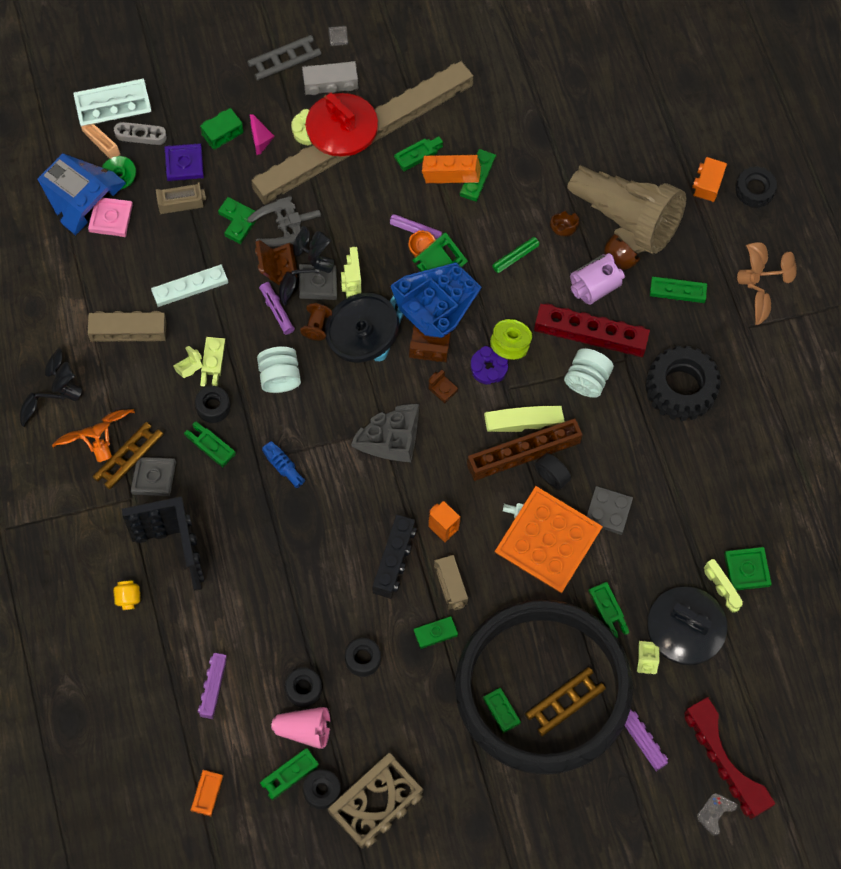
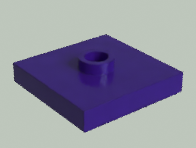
[165,144,204,181]

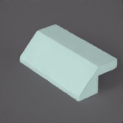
[73,79,151,126]

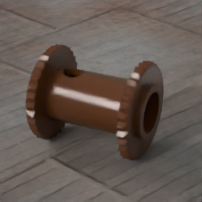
[300,303,332,340]

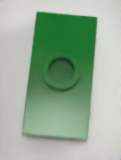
[414,616,458,649]
[483,688,521,733]

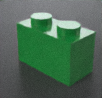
[200,108,244,150]

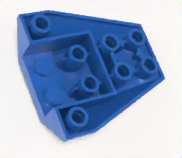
[391,263,482,338]

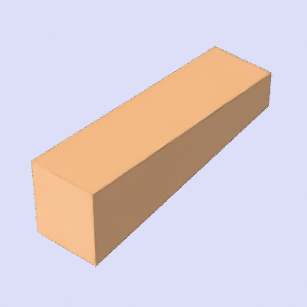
[81,124,120,159]

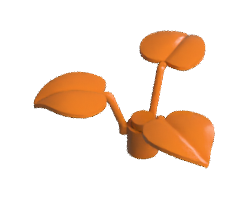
[52,409,135,462]

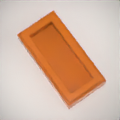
[191,770,223,816]

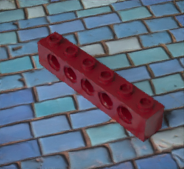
[534,303,650,357]

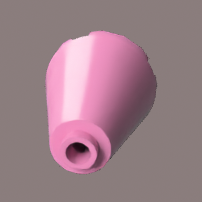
[272,707,330,749]

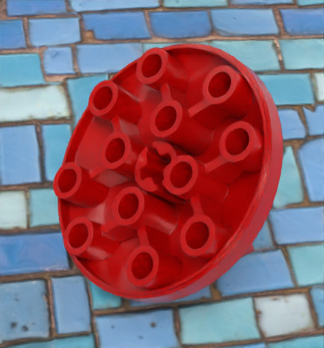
[306,92,378,156]

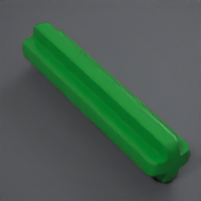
[493,237,539,273]

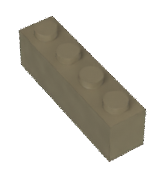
[88,311,166,342]

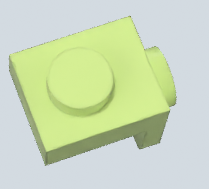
[174,346,203,378]

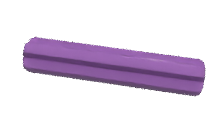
[390,214,442,239]

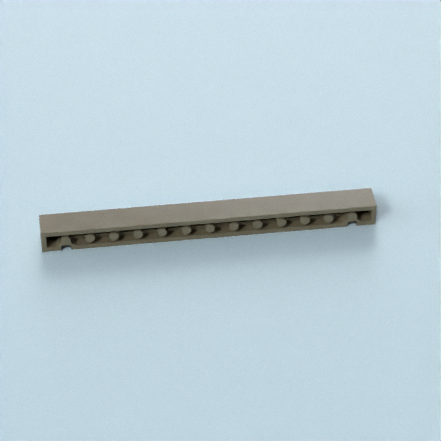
[252,61,473,205]

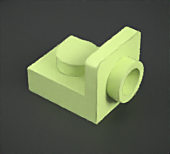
[637,641,659,674]

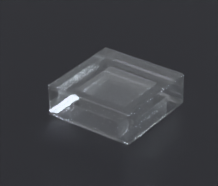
[329,26,348,46]

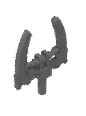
[247,196,321,247]

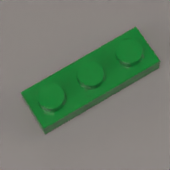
[460,149,496,202]
[650,277,707,303]

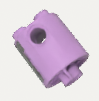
[570,253,625,305]

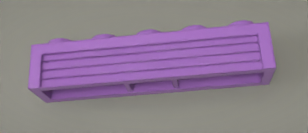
[198,653,227,719]
[625,709,668,771]

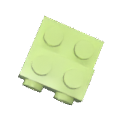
[341,247,361,298]

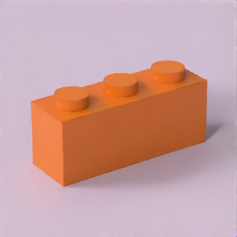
[422,155,481,183]

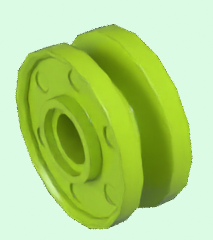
[490,319,532,360]

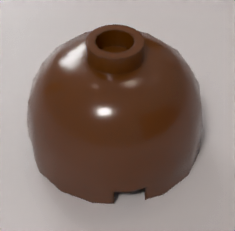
[604,234,640,270]

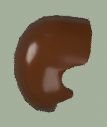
[550,211,579,237]

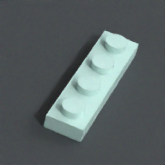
[151,264,228,307]

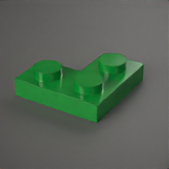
[218,197,257,244]

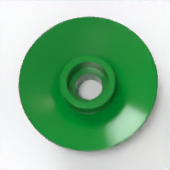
[102,156,136,190]

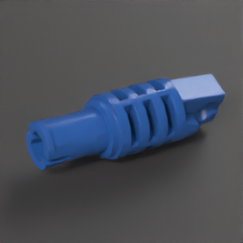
[262,441,305,488]

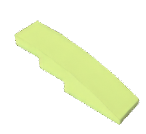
[484,406,565,432]

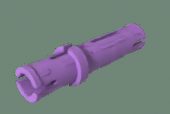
[259,282,295,335]

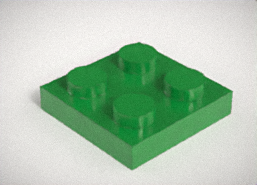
[724,547,771,590]

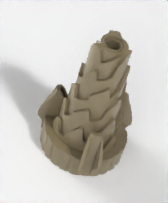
[567,165,686,254]

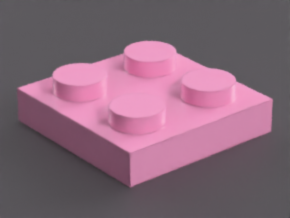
[88,198,133,237]

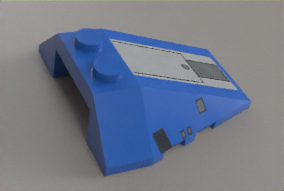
[38,153,126,235]

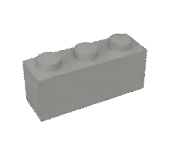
[302,62,358,95]

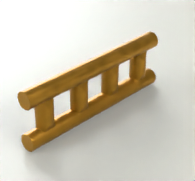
[92,422,163,490]
[525,667,606,736]

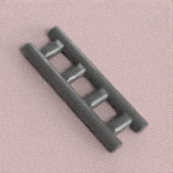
[247,35,321,81]

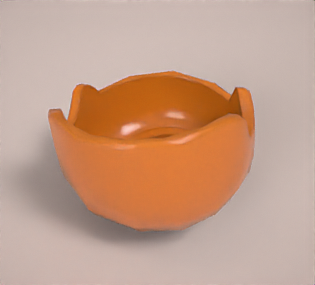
[408,230,435,256]

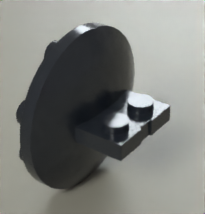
[647,587,727,665]

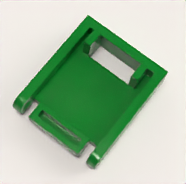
[412,232,468,272]

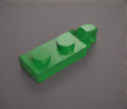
[394,137,443,172]

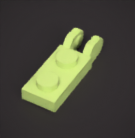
[201,337,226,387]
[704,559,743,613]

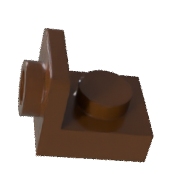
[429,370,458,403]

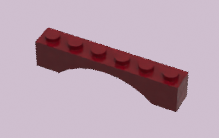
[684,697,775,820]

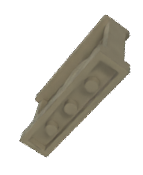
[328,752,423,849]

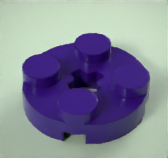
[470,346,508,385]

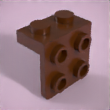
[255,240,298,285]
[409,325,451,362]

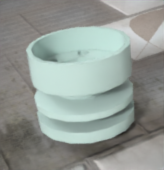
[257,347,301,393]
[564,349,614,397]

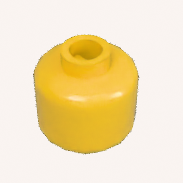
[113,581,141,610]

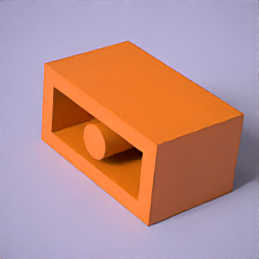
[692,157,727,202]
[428,501,460,542]

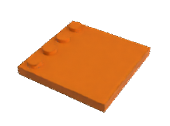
[495,486,603,594]

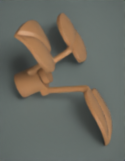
[737,242,797,325]

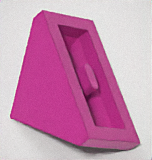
[250,115,275,155]

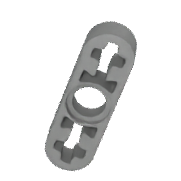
[114,122,167,145]

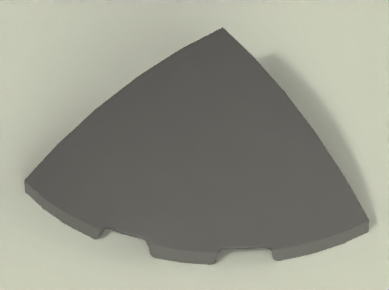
[351,404,419,462]

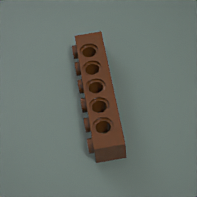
[467,418,583,481]

